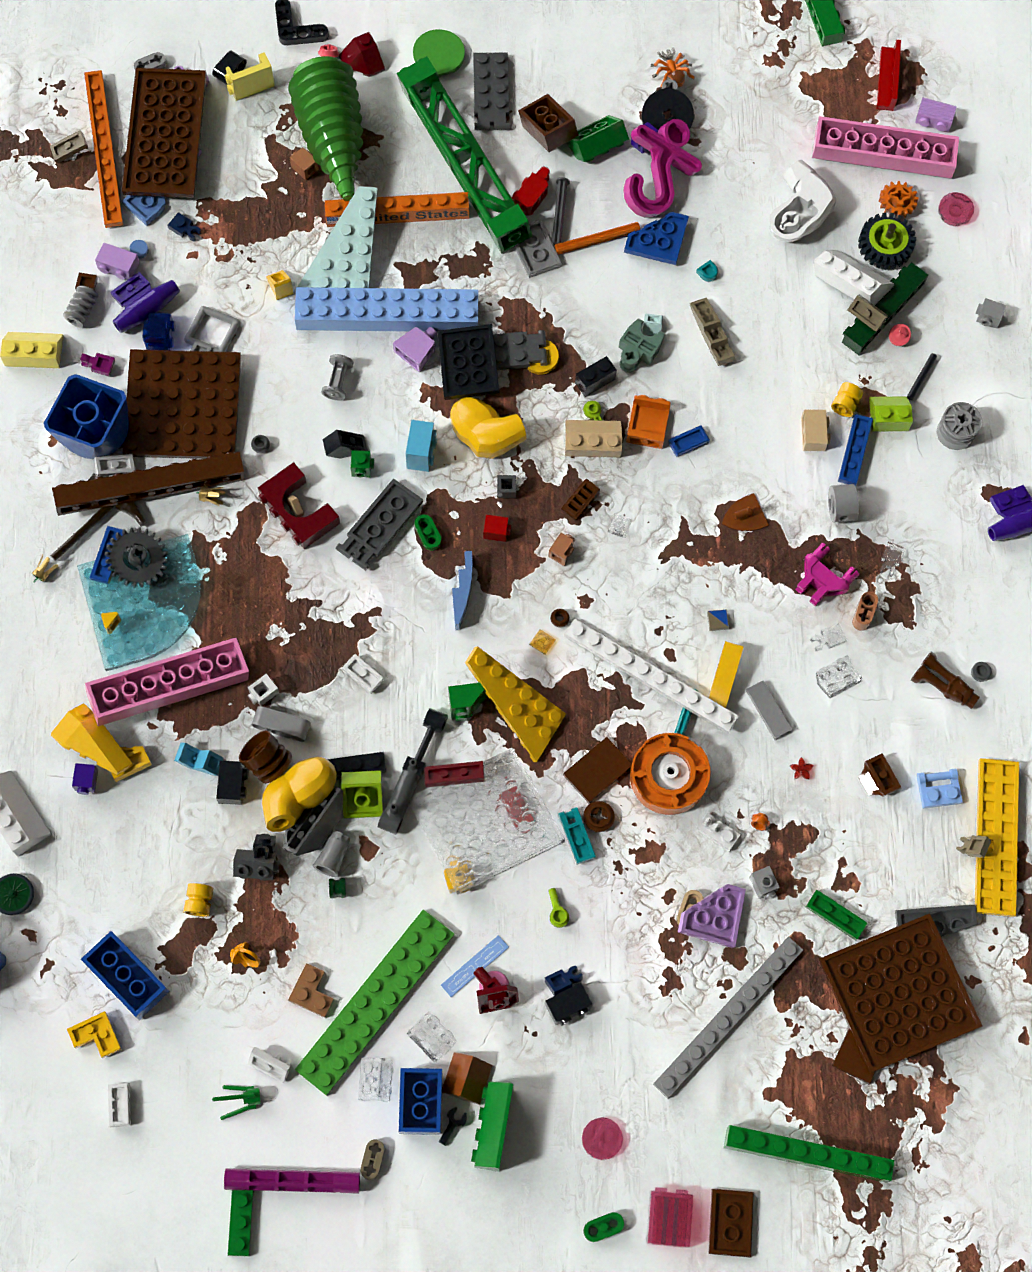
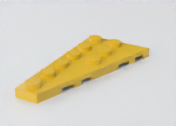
[465,646,566,762]

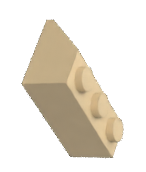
[565,420,622,458]

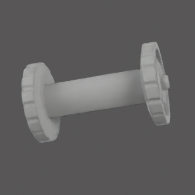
[321,354,354,400]

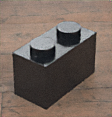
[575,356,617,397]
[216,760,249,805]
[544,983,592,1026]

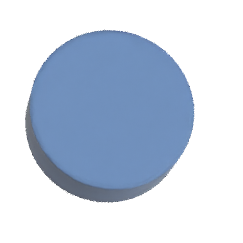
[130,240,149,259]

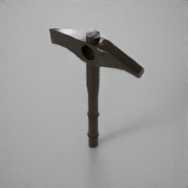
[50,473,147,561]

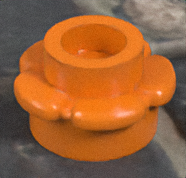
[751,813,770,831]

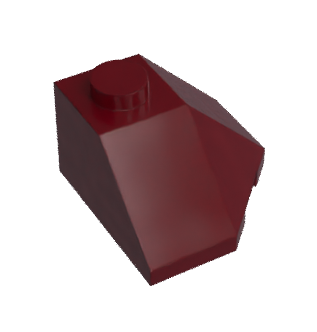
[339,32,385,77]

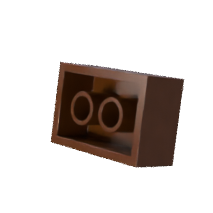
[518,94,579,152]

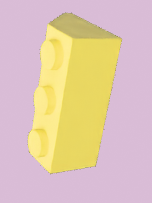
[0,332,64,368]

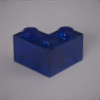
[142,312,176,350]

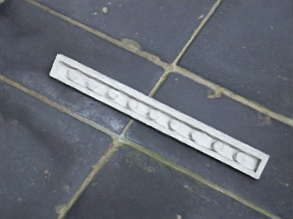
[564,619,739,734]

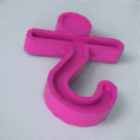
[623,119,702,218]

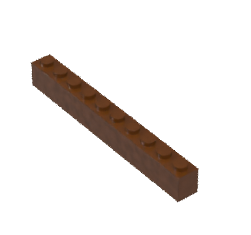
[52,452,245,516]

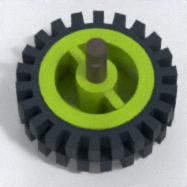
[858,213,916,270]

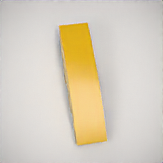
[708,641,743,708]

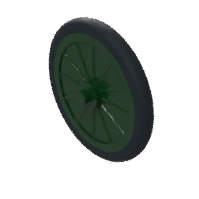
[0,873,34,915]

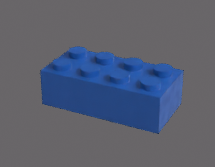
[81,931,170,1021]

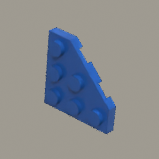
[624,212,689,265]

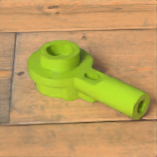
[583,401,603,421]
[548,888,569,928]

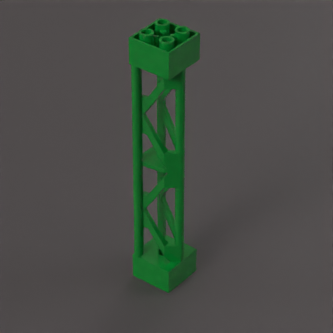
[397,56,533,254]

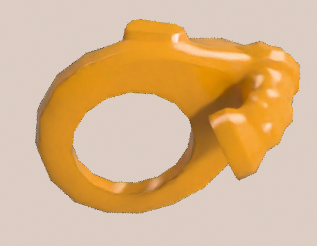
[230,942,261,968]

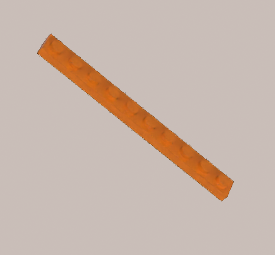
[84,70,123,228]

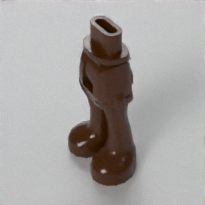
[911,651,980,709]

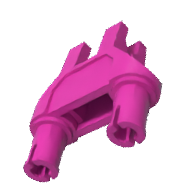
[795,543,859,606]

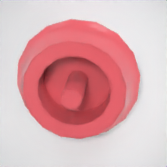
[318,44,339,57]
[889,324,911,346]

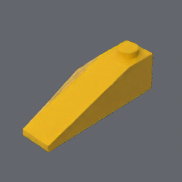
[51,703,133,775]

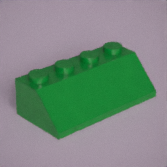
[471,1082,513,1172]

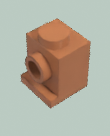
[548,533,575,566]

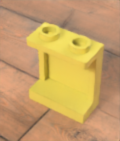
[224,52,275,101]

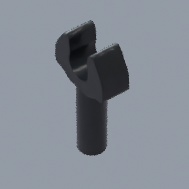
[438,1107,467,1146]

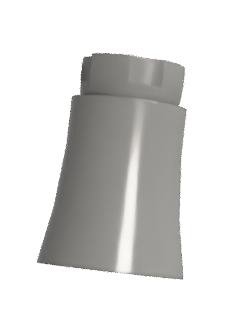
[313,831,350,877]

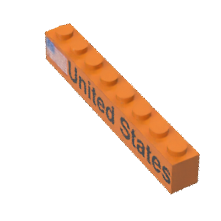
[325,192,469,227]

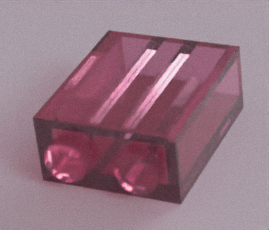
[646,1187,693,1248]

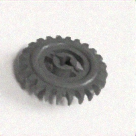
[105,527,169,588]

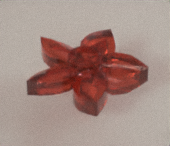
[790,757,814,780]

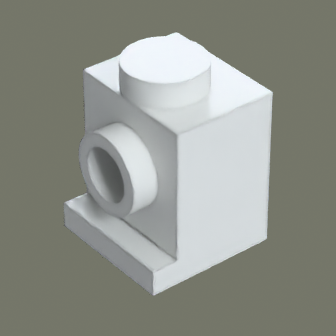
[247,674,280,706]

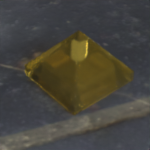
[529,629,556,655]

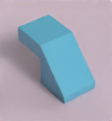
[174,743,224,776]

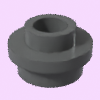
[251,435,270,453]

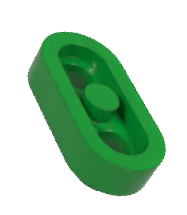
[414,514,441,551]
[583,1212,624,1242]

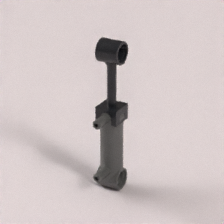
[377,708,448,835]

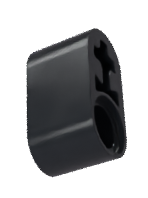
[212,50,247,85]

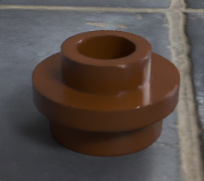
[550,609,569,628]

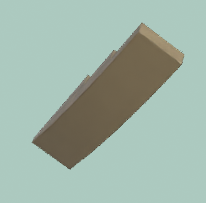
[690,298,735,366]

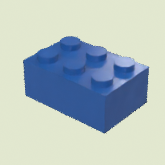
[398,1068,442,1135]

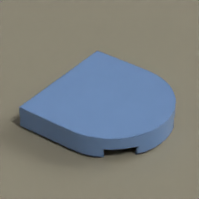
[122,195,166,226]

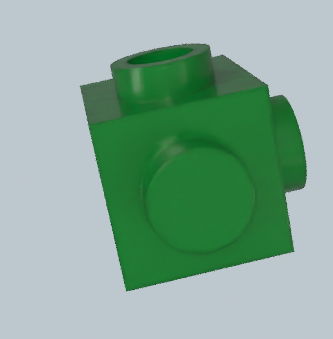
[351,451,374,477]

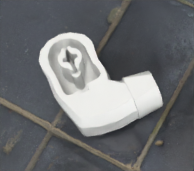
[770,160,836,242]

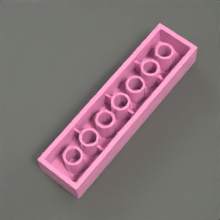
[812,116,959,178]
[85,638,249,726]

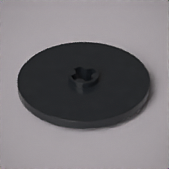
[641,88,694,130]

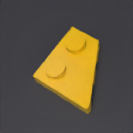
[111,746,152,782]

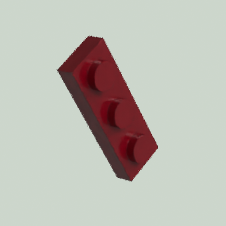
[424,761,485,788]

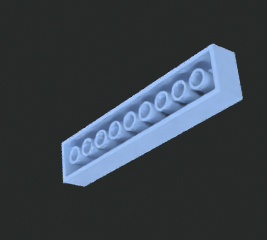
[295,287,478,332]

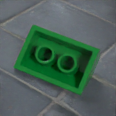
[567,115,629,162]

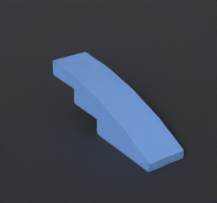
[452,551,472,630]

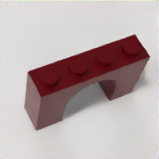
[258,462,340,549]

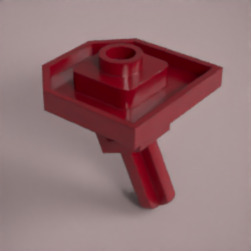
[473,967,519,1014]

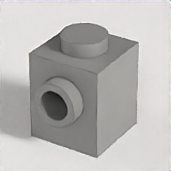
[975,298,1006,329]
[749,866,780,900]

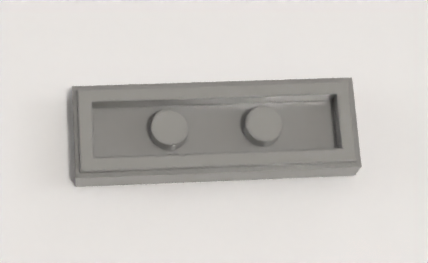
[746,680,792,740]

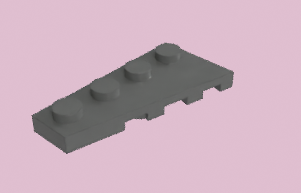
[895,904,978,937]

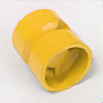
[831,382,864,417]
[183,883,214,917]

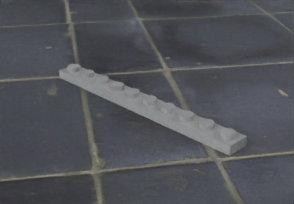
[653,936,803,1099]

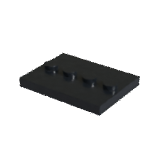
[438,324,500,400]

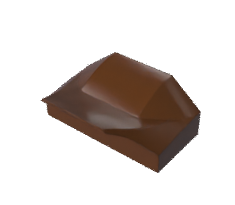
[859,753,901,797]

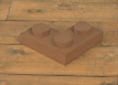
[288,963,334,1018]

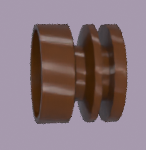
[239,730,292,784]

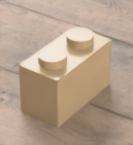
[801,410,831,451]

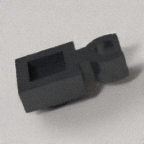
[253,834,276,859]

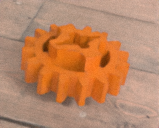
[879,181,918,218]

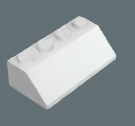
[814,250,894,306]
[0,771,52,857]

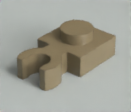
[956,835,991,858]

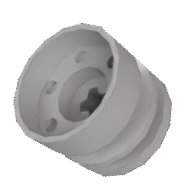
[937,402,982,450]

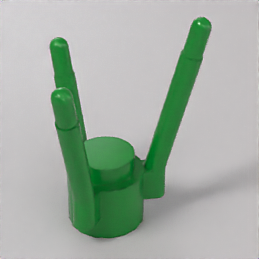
[212,1085,261,1120]

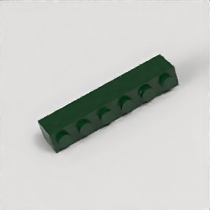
[842,262,928,356]

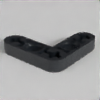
[275,0,329,46]

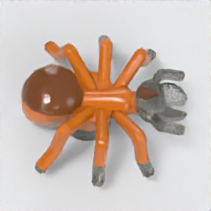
[651,47,695,89]

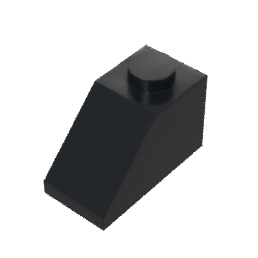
[322,430,368,459]

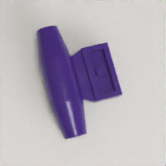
[110,272,180,333]
[988,485,1032,541]

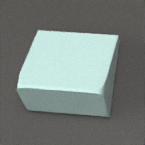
[643,314,663,336]

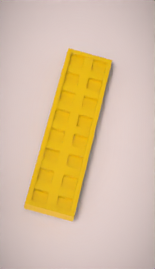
[975,758,1019,917]

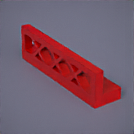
[876,40,901,111]

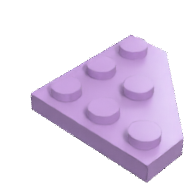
[678,884,746,948]

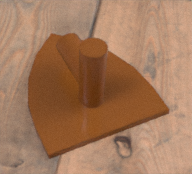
[722,493,769,531]

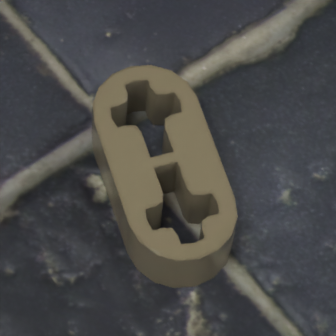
[360,1139,385,1180]

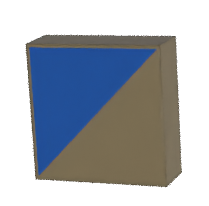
[707,609,729,631]

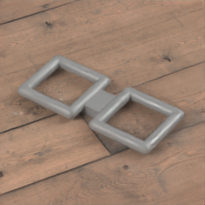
[184,306,240,352]

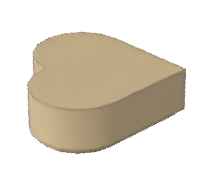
[286,495,304,517]

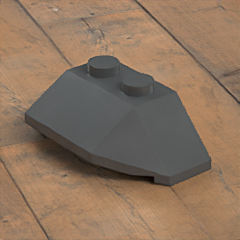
[283,786,343,856]

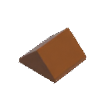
[442,1052,493,1105]

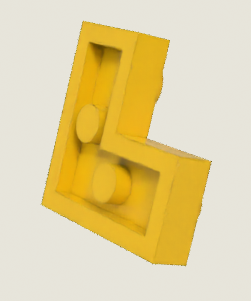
[67,1011,122,1058]

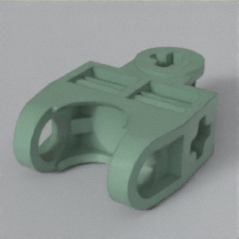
[618,319,665,373]

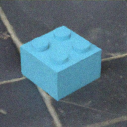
[405,420,437,472]

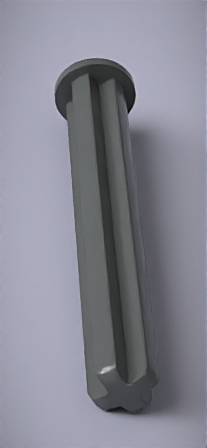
[552,177,570,245]

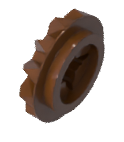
[583,801,615,832]

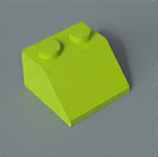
[869,396,913,432]
[341,771,383,818]

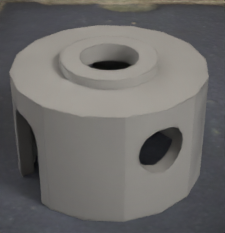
[828,484,859,523]

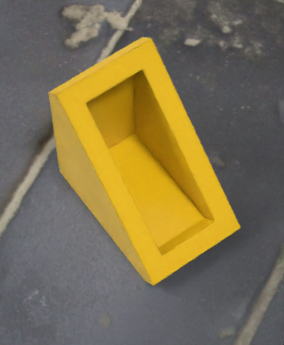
[266,270,294,300]

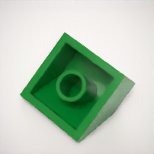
[448,682,487,722]

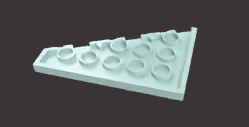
[298,186,378,288]

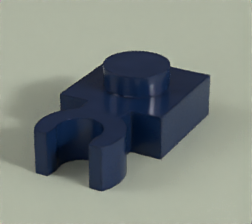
[167,212,201,242]
[544,966,583,996]

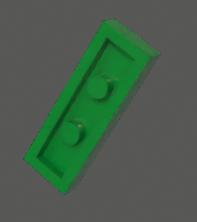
[805,890,868,940]
[227,1190,254,1256]

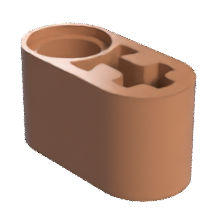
[852,591,878,631]

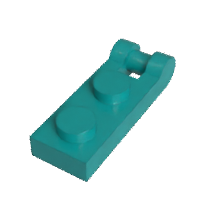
[558,807,596,865]

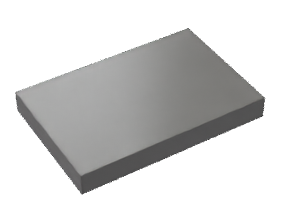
[515,220,562,278]

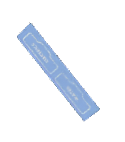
[441,935,509,997]

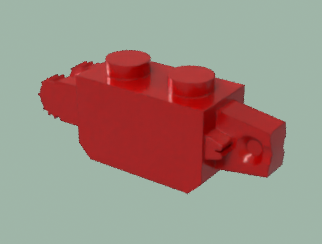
[512,166,550,216]

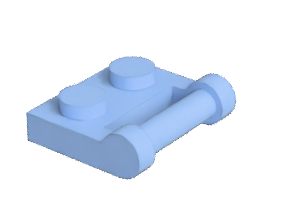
[917,769,963,809]

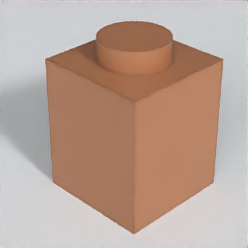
[290,147,319,180]

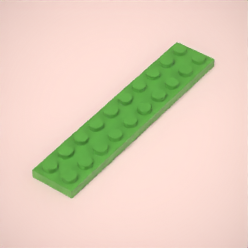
[295,909,455,1096]

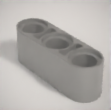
[251,706,311,742]

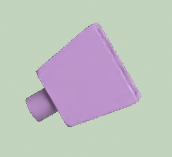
[393,327,437,372]

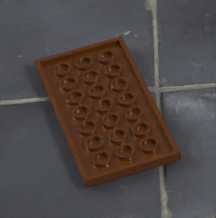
[122,68,207,198]

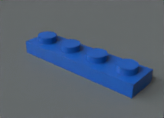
[838,414,873,486]

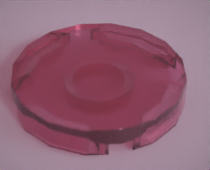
[938,192,974,226]
[581,1117,623,1160]

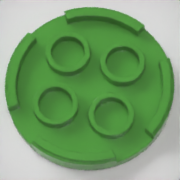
[413,29,465,77]

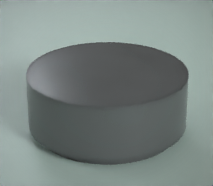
[971,662,992,682]

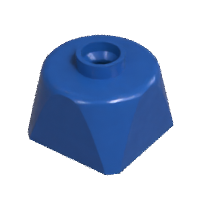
[44,374,129,459]

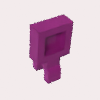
[80,353,115,377]

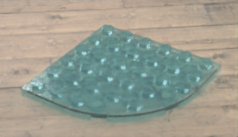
[77,534,201,671]

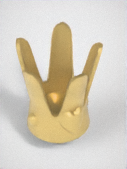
[196,486,226,506]
[31,554,58,583]

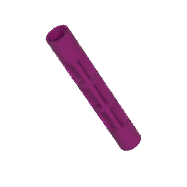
[224,1168,360,1194]

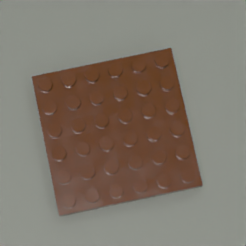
[122,349,241,459]
[819,913,982,1074]

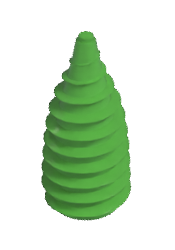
[288,56,363,201]

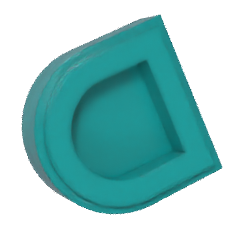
[696,260,718,282]

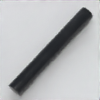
[907,353,937,400]

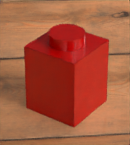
[483,515,511,542]

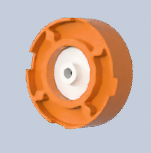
[630,733,710,815]

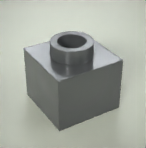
[497,475,516,498]

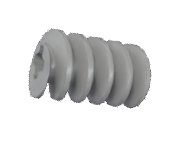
[63,286,99,328]

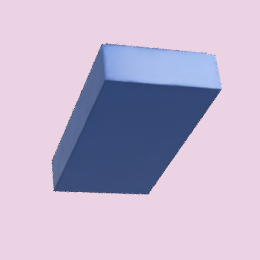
[668,425,710,457]

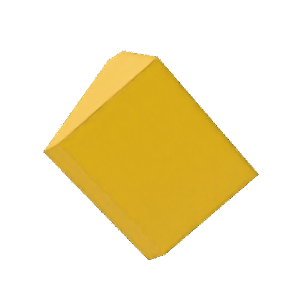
[101,612,121,635]

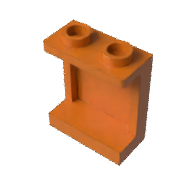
[626,395,671,449]

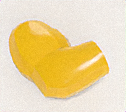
[450,397,527,459]
[262,757,337,832]

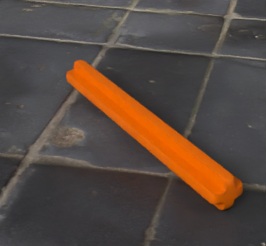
[555,222,640,254]

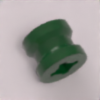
[329,878,346,899]

